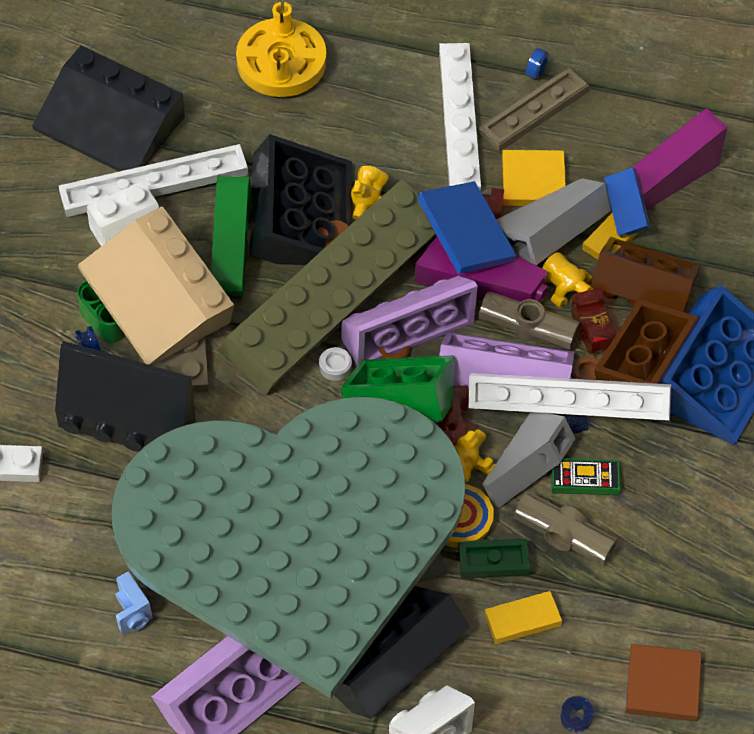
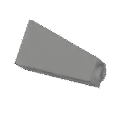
[496,178,611,265]

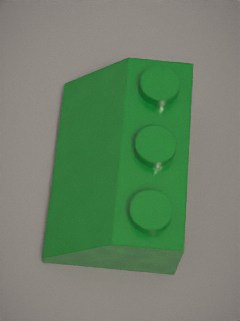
[341,355,456,423]

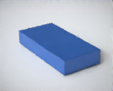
[604,167,651,238]

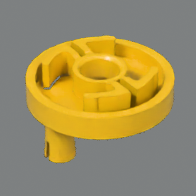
[236,2,326,97]

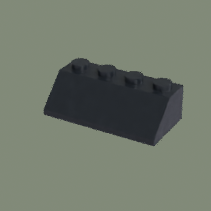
[334,586,470,719]

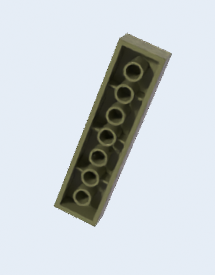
[220,179,437,396]

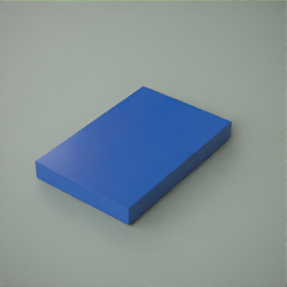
[417,181,516,274]

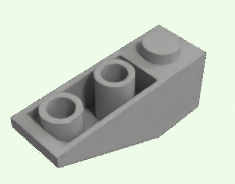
[482,412,576,507]

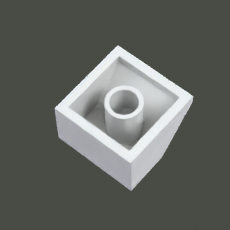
[86,181,159,246]
[389,685,475,734]

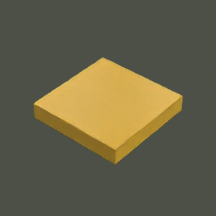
[502,150,566,206]

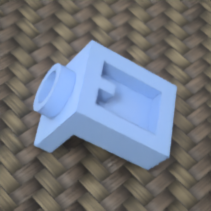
[115,572,153,635]

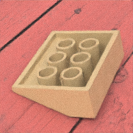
[78,206,234,366]

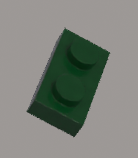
[458,538,530,579]

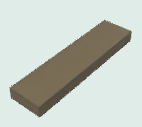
[478,67,589,152]

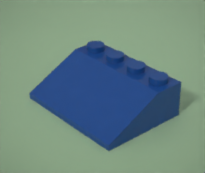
[660,285,754,444]

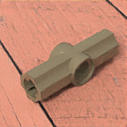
[479,291,580,350]
[514,491,618,566]

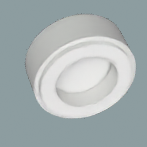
[319,347,352,381]

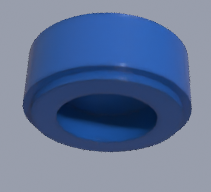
[526,48,549,80]

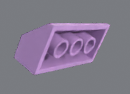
[341,276,478,366]
[439,332,575,391]
[151,636,302,734]

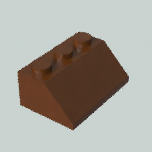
[590,237,701,312]
[594,299,699,384]

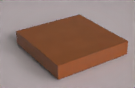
[625,644,702,722]

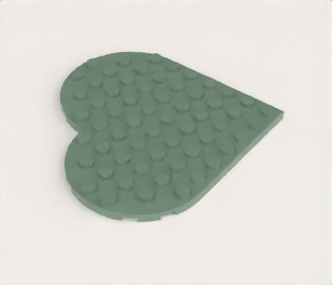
[111,397,465,698]

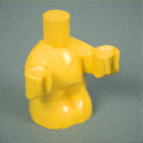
[351,166,389,220]
[542,252,593,308]
[454,429,496,484]

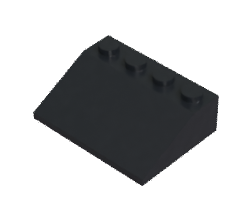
[32,45,185,172]
[249,134,352,265]
[55,341,196,452]

